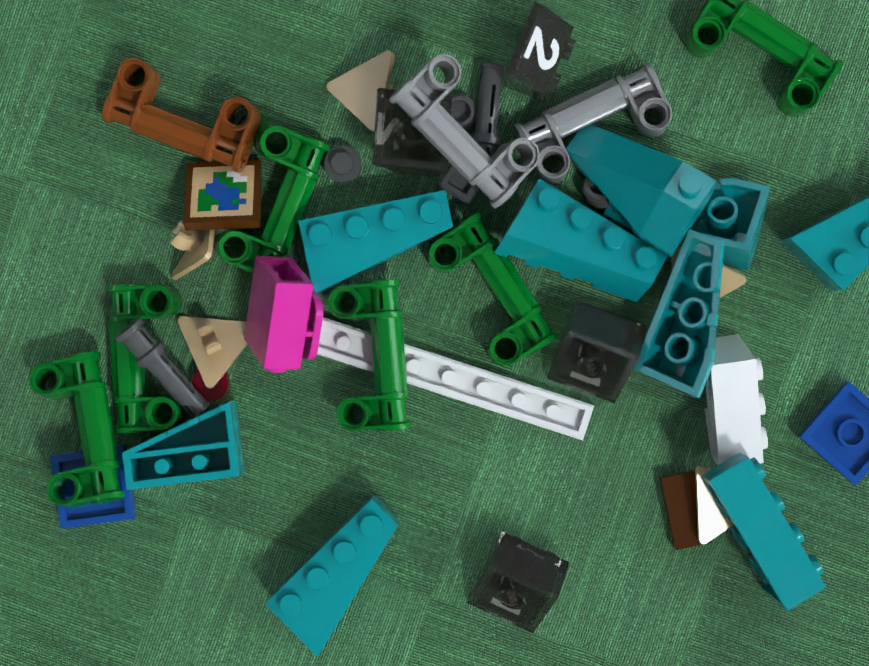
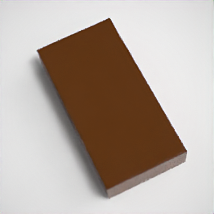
[659,469,712,550]

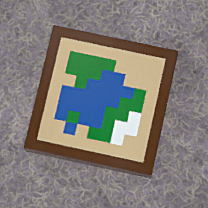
[183,160,262,231]

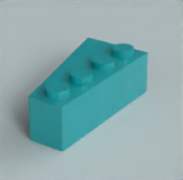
[494,178,667,302]
[298,190,453,294]
[701,453,826,611]
[265,494,399,657]

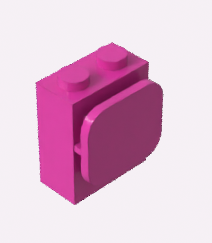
[244,256,323,373]

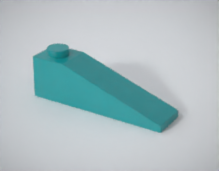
[566,124,716,257]
[604,178,770,271]
[633,229,725,398]

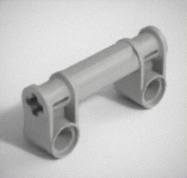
[388,54,540,209]
[513,62,672,185]

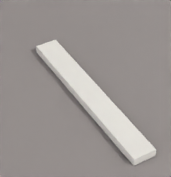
[317,317,594,440]

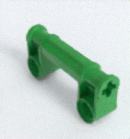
[685,0,844,117]
[214,126,331,275]
[428,211,559,365]
[327,279,411,431]
[107,284,187,434]
[29,351,125,508]

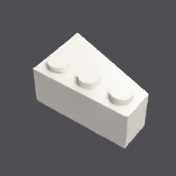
[705,334,768,466]

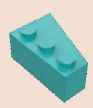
[780,195,869,291]
[122,399,245,490]

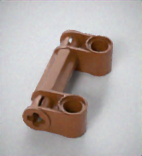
[102,58,261,173]

